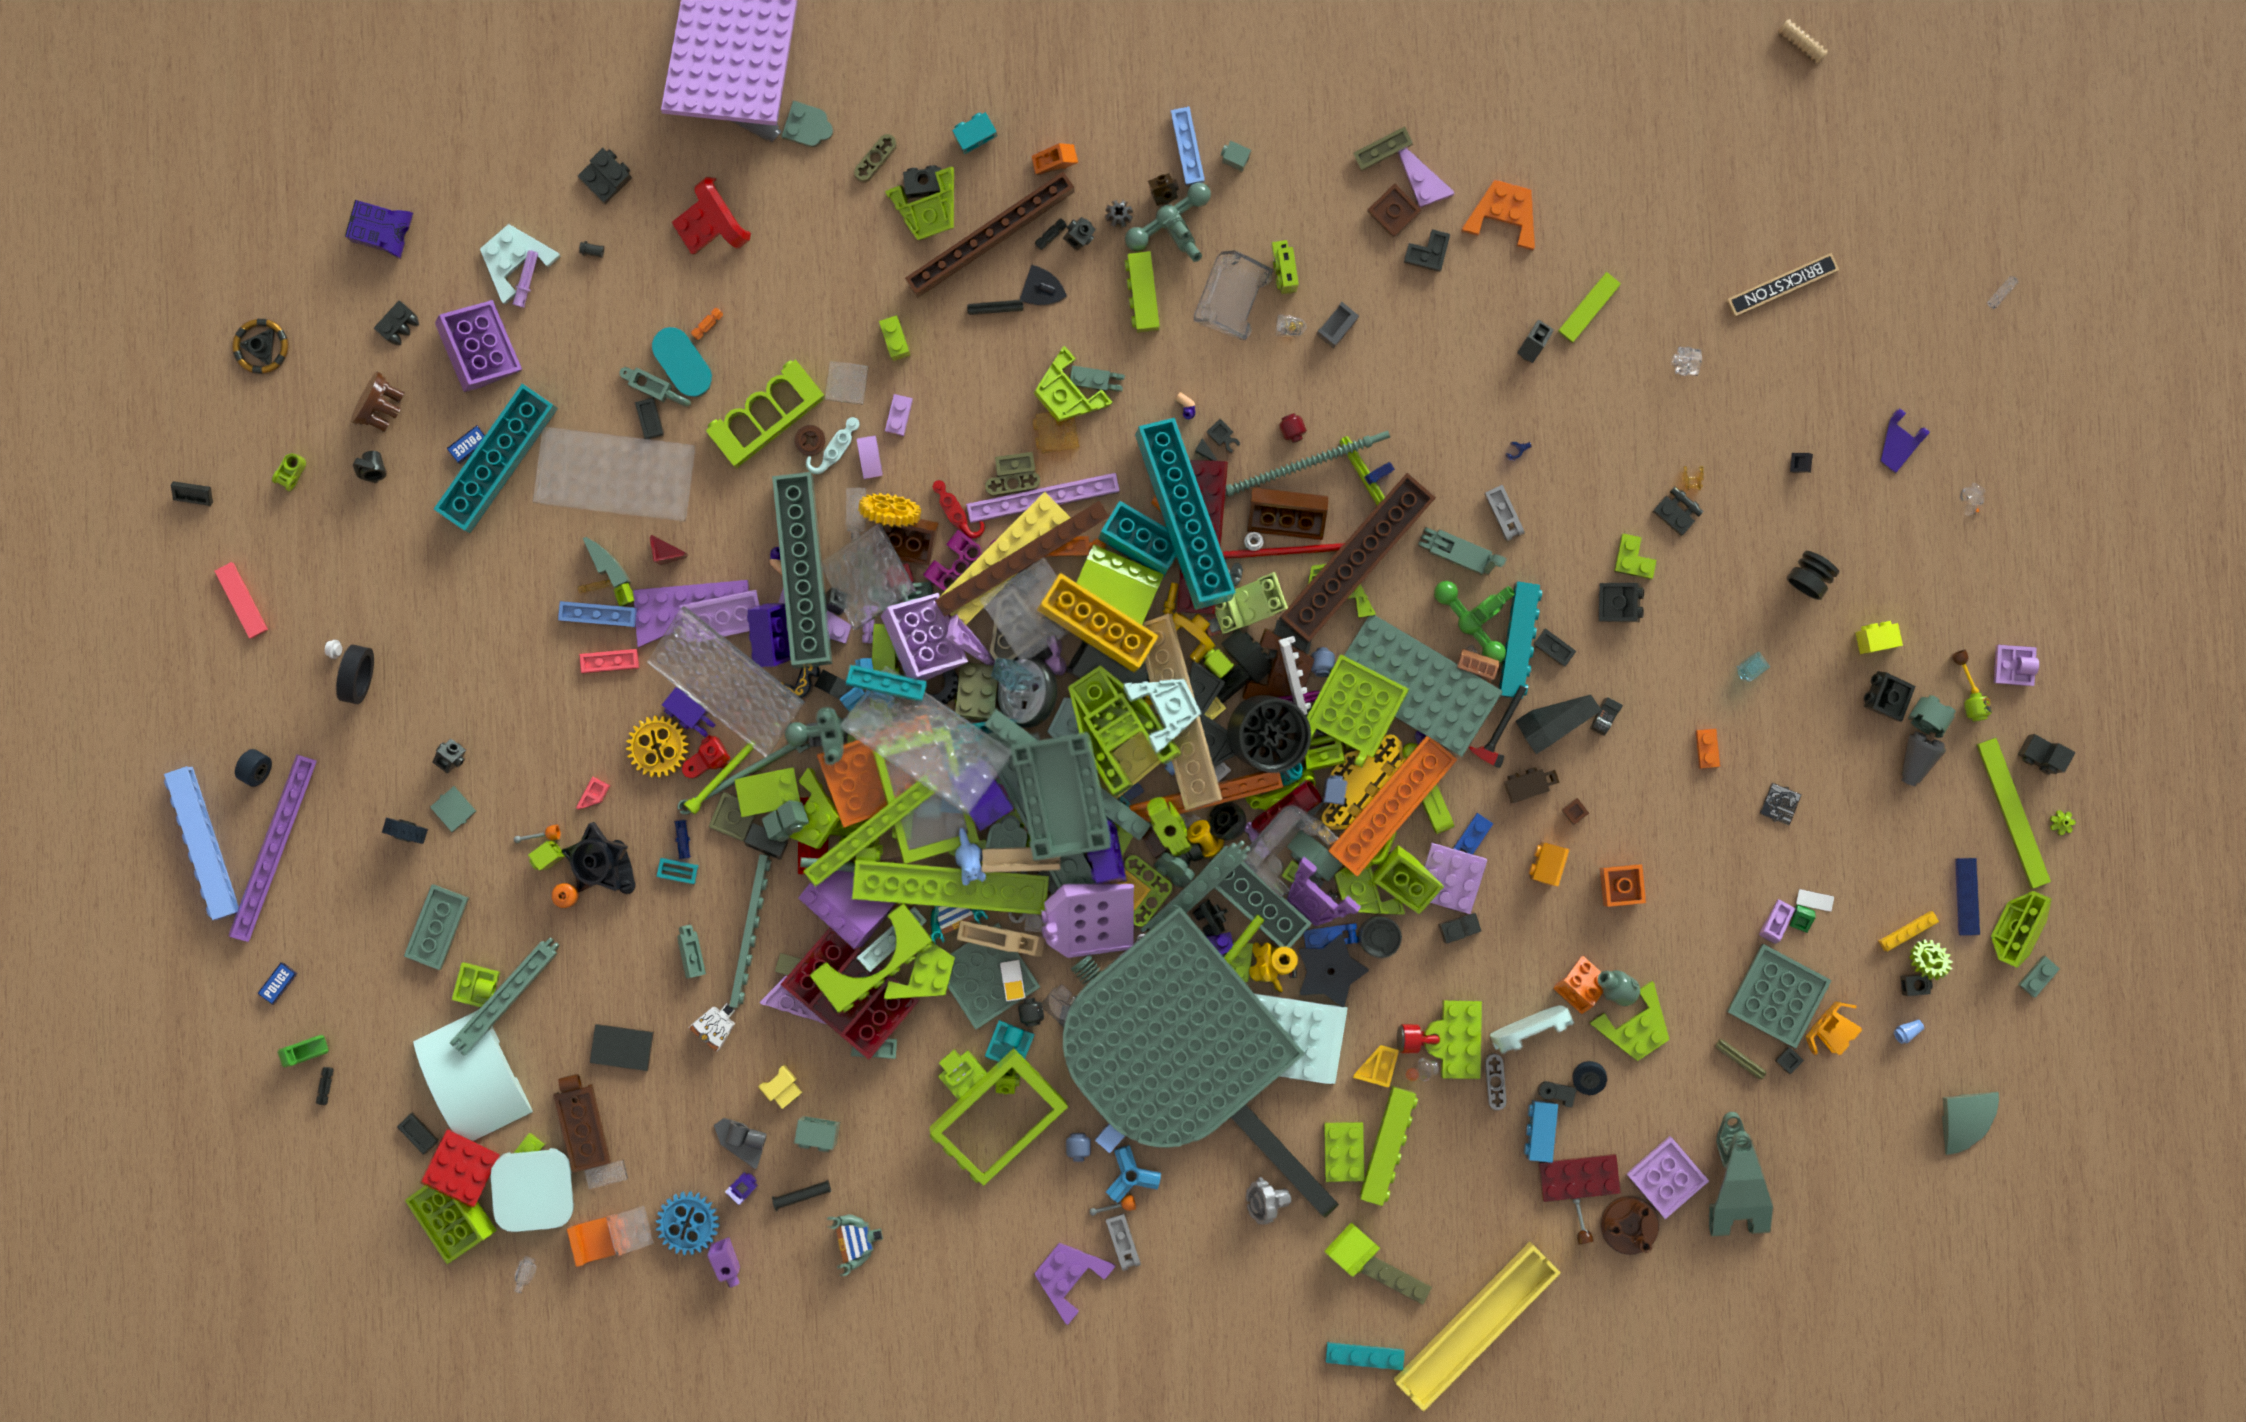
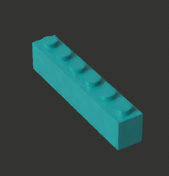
[1499,581,1542,699]

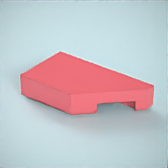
[576,777,610,809]

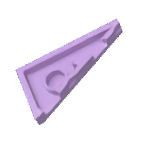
[947,614,996,665]
[760,975,826,1024]

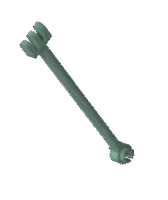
[677,744,810,815]

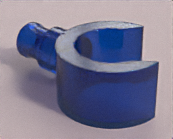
[1505,442,1532,460]

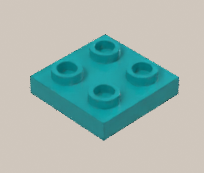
[985,1020,1035,1062]

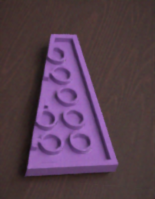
[633,580,749,647]

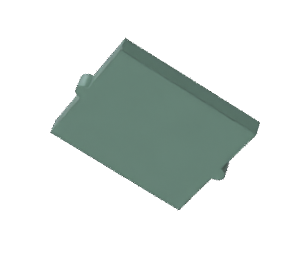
[430,786,476,832]

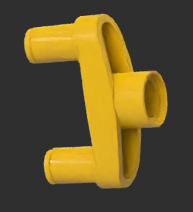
[1172,612,1215,663]

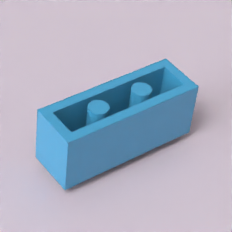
[1524,1100,1558,1163]

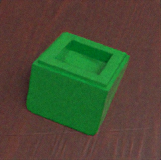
[1789,905,1816,933]

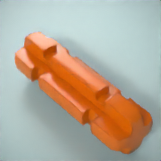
[691,308,723,340]

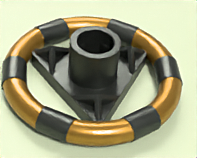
[232,318,288,374]

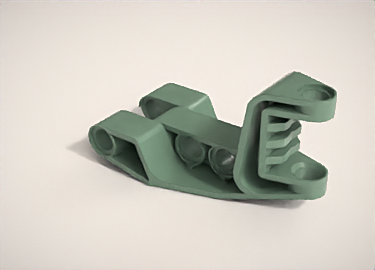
[1709,1112,1773,1237]

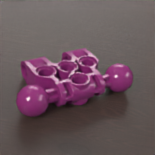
[923,530,998,619]

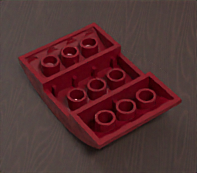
[780,927,920,1060]

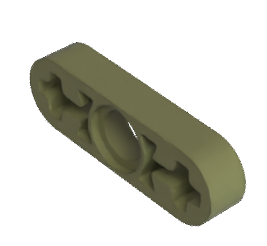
[855,134,897,182]
[985,472,1040,496]

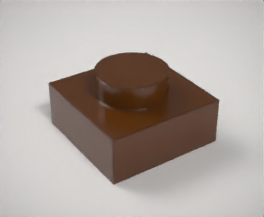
[1561,798,1589,825]

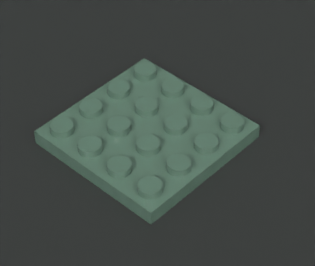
[948,922,1040,1029]
[1726,944,1832,1049]

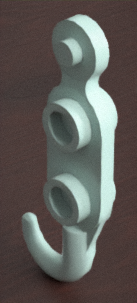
[806,417,860,474]

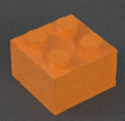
[1600,864,1646,907]

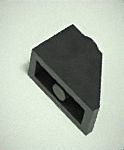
[1517,319,1554,363]
[814,669,854,699]

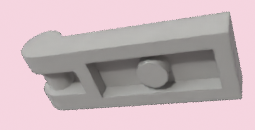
[1484,485,1525,542]
[1106,1213,1141,1271]

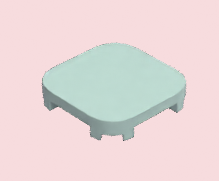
[1490,1005,1574,1053]
[491,1148,574,1232]

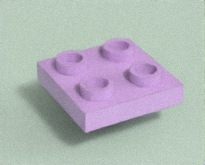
[1994,645,2039,686]

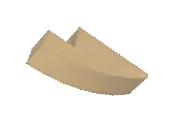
[957,921,1045,957]

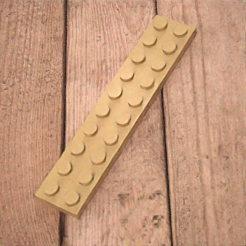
[1142,614,1222,811]

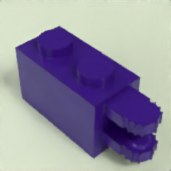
[662,687,716,737]

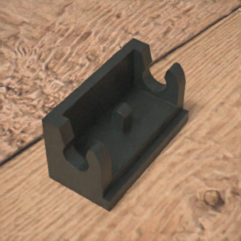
[745,823,789,860]

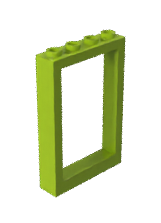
[929,1048,1068,1186]

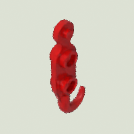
[932,480,985,539]

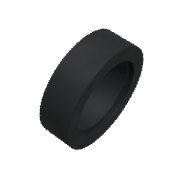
[336,644,374,705]

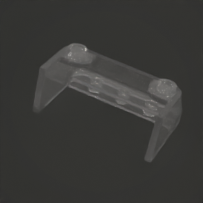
[1244,805,1338,898]

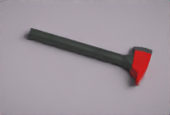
[1469,685,1527,768]

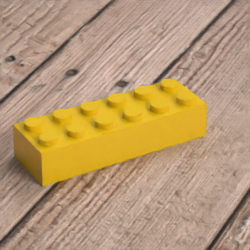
[1036,573,1158,672]

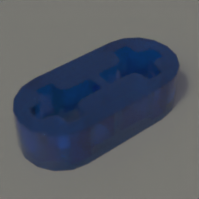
[1364,462,1395,485]

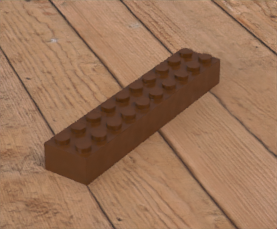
[1278,473,1436,644]

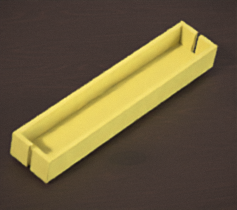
[1394,1242,1561,1412]

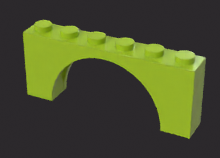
[810,903,932,1012]

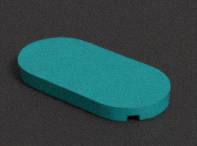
[652,327,712,397]

